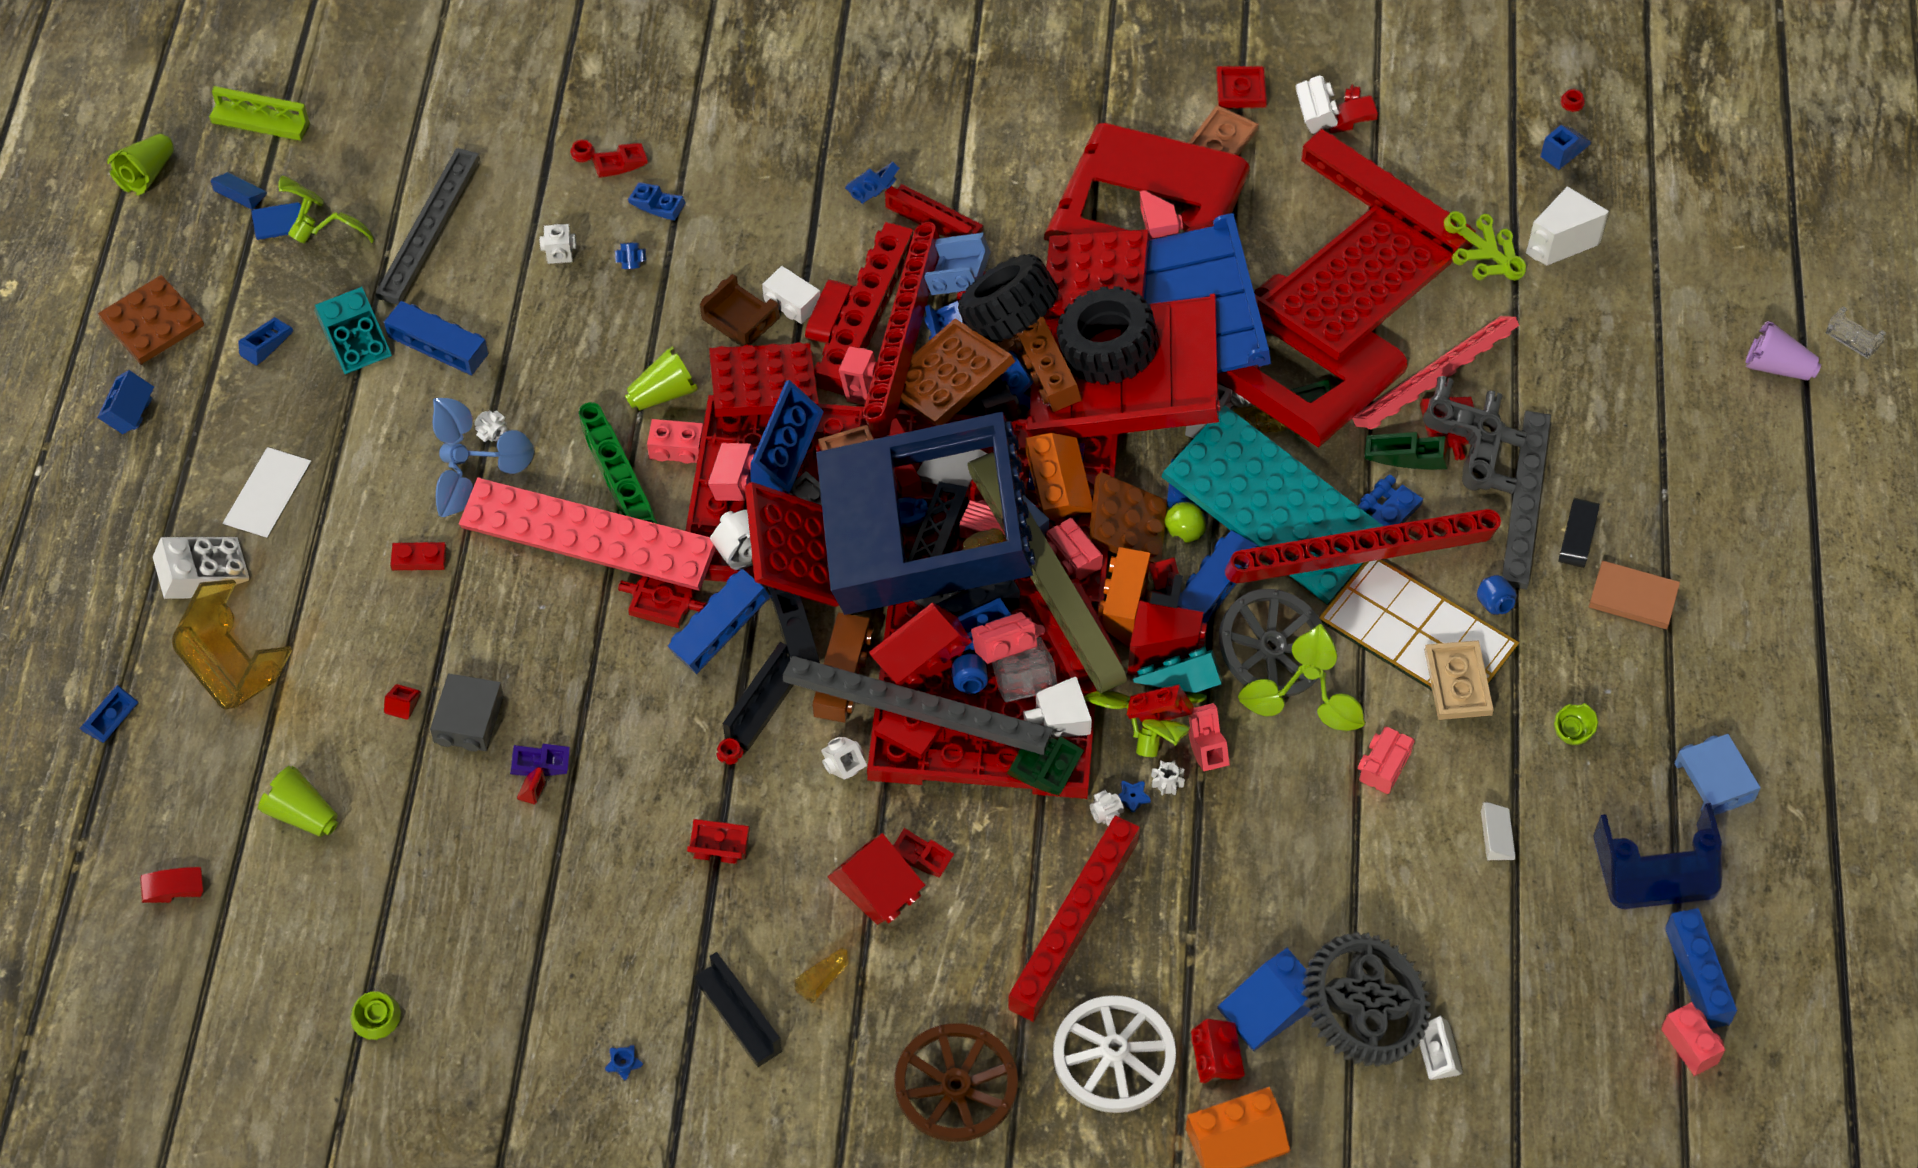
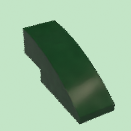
[1365,432,1449,470]

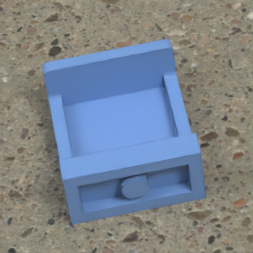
[924,233,991,295]
[1674,734,1761,819]

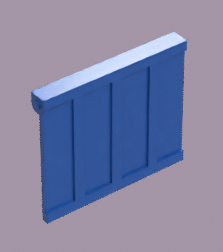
[1144,213,1271,373]

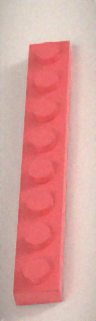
[1352,316,1519,429]

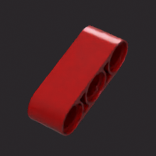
[805,279,853,344]

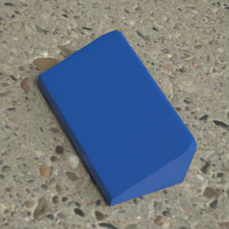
[210,172,267,210]
[251,202,301,240]
[79,685,138,743]

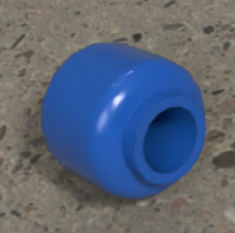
[1476,575,1517,615]
[952,654,988,694]

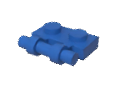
[1358,475,1423,526]

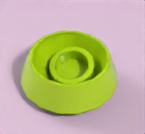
[350,991,401,1040]

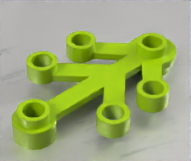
[1444,211,1526,281]

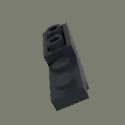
[767,586,820,663]

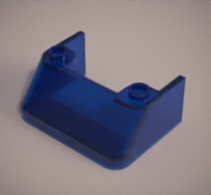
[1593,803,1722,909]

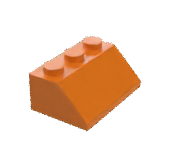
[1026,433,1093,520]
[1098,547,1150,647]
[1185,1087,1290,1168]

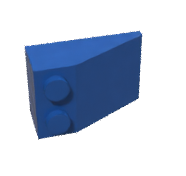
[1217,948,1310,1051]

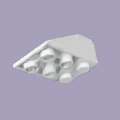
[153,537,250,599]

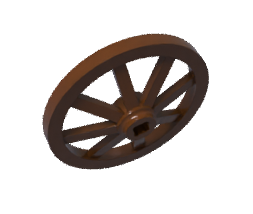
[894,1023,1018,1142]

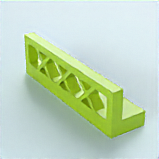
[209,86,310,141]

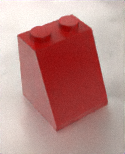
[1127,601,1207,675]
[827,833,925,925]

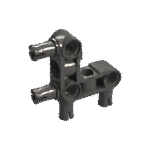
[1423,376,1527,495]

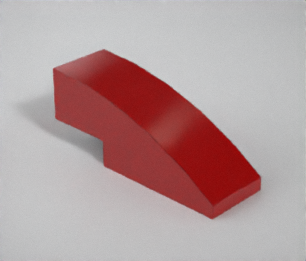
[890,418,921,498]

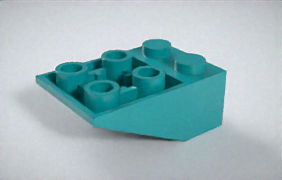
[315,287,392,375]
[1133,647,1223,693]

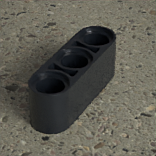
[1558,497,1600,568]

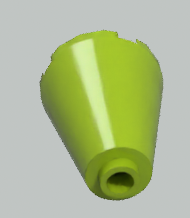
[107,134,174,195]
[625,347,699,411]
[258,766,339,837]

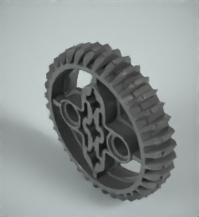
[1301,932,1431,1067]

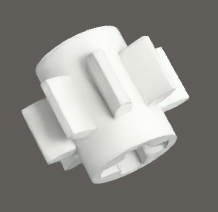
[475,410,507,442]
[1151,761,1185,795]
[1090,790,1124,826]

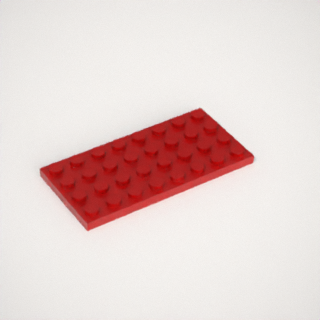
[1257,205,1453,361]

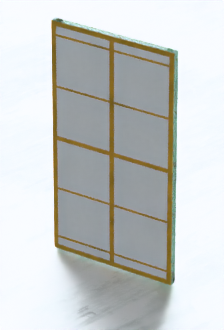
[1319,559,1520,691]

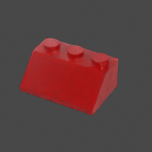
[869,603,972,689]

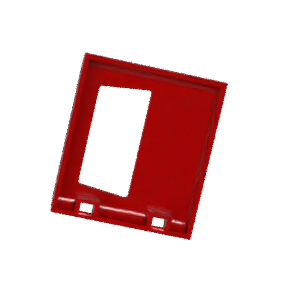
[1044,123,1250,241]
[1218,274,1407,448]

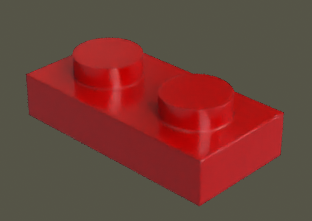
[390,542,447,571]

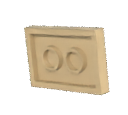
[1424,640,1494,720]

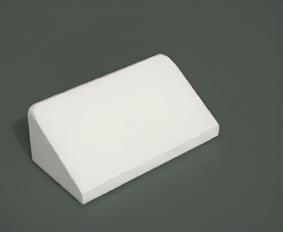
[1481,803,1515,860]
[1420,1016,1463,1080]

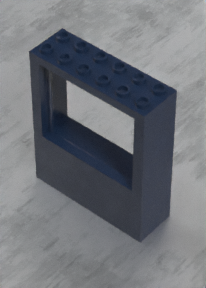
[816,412,1036,615]

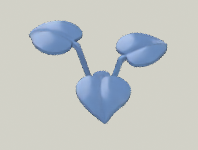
[432,398,534,517]

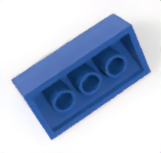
[751,380,824,494]

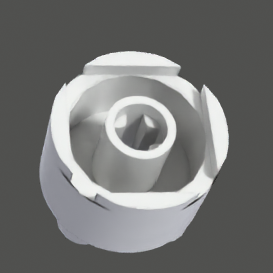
[710,510,753,570]

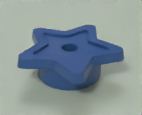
[1118,781,1151,813]
[605,1045,643,1080]

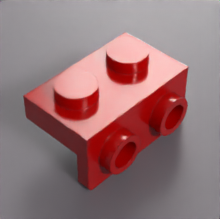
[687,819,750,864]
[1191,1019,1245,1084]

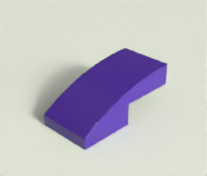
[510,744,570,776]

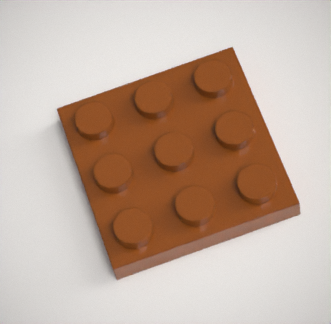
[98,275,205,365]
[1089,472,1167,563]

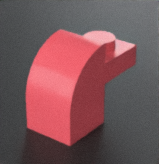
[1188,703,1230,772]

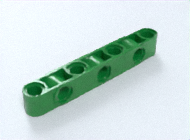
[579,402,658,524]

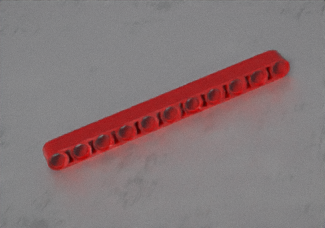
[863,222,940,437]
[1225,509,1501,583]

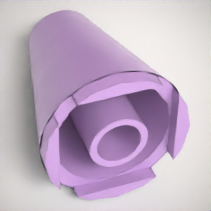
[1745,321,1821,381]

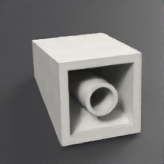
[1526,186,1609,266]

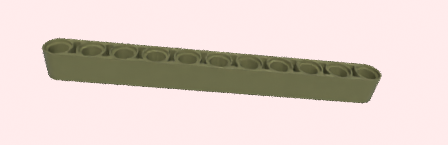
[967,452,1127,693]

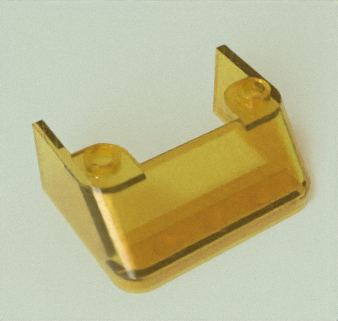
[172,580,292,709]

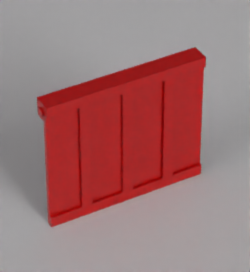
[1026,293,1221,438]

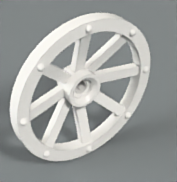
[1053,996,1176,1113]

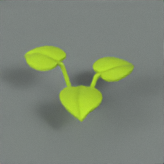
[278,176,374,244]
[1238,624,1366,731]
[1084,690,1207,757]

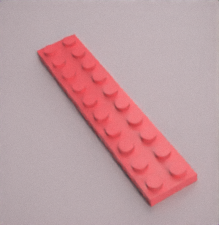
[459,477,716,591]

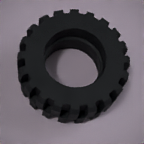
[958,254,1058,343]
[1057,286,1159,385]

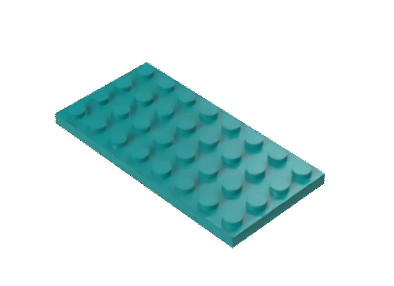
[1161,405,1383,605]

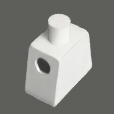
[1023,677,1092,738]

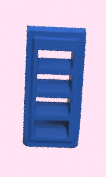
[238,317,293,366]

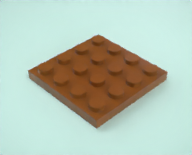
[900,318,1015,426]

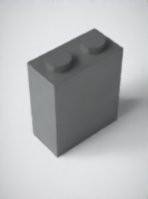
[430,673,504,751]

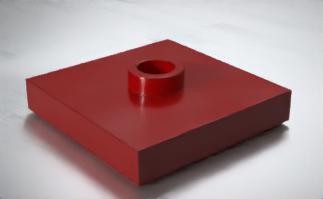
[1216,66,1267,108]
[874,711,944,759]

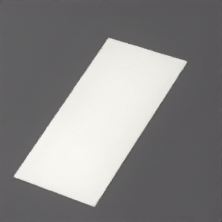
[222,447,311,538]

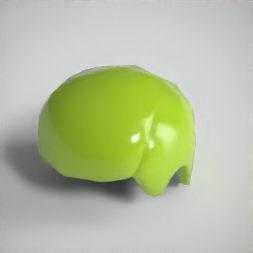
[1164,502,1207,543]
[1553,703,1599,745]

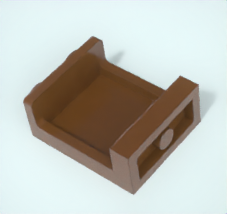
[700,274,779,346]

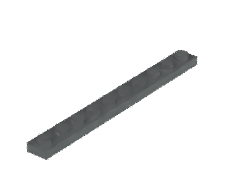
[783,656,1053,755]

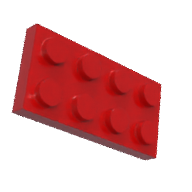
[1028,578,1122,683]

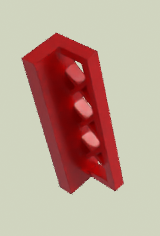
[885,184,983,238]

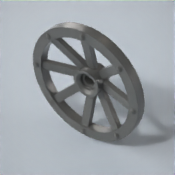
[1219,589,1324,698]

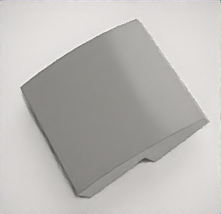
[917,449,987,494]

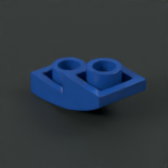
[628,182,686,221]

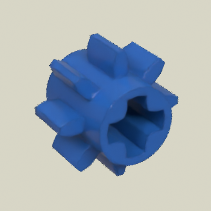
[615,242,646,269]

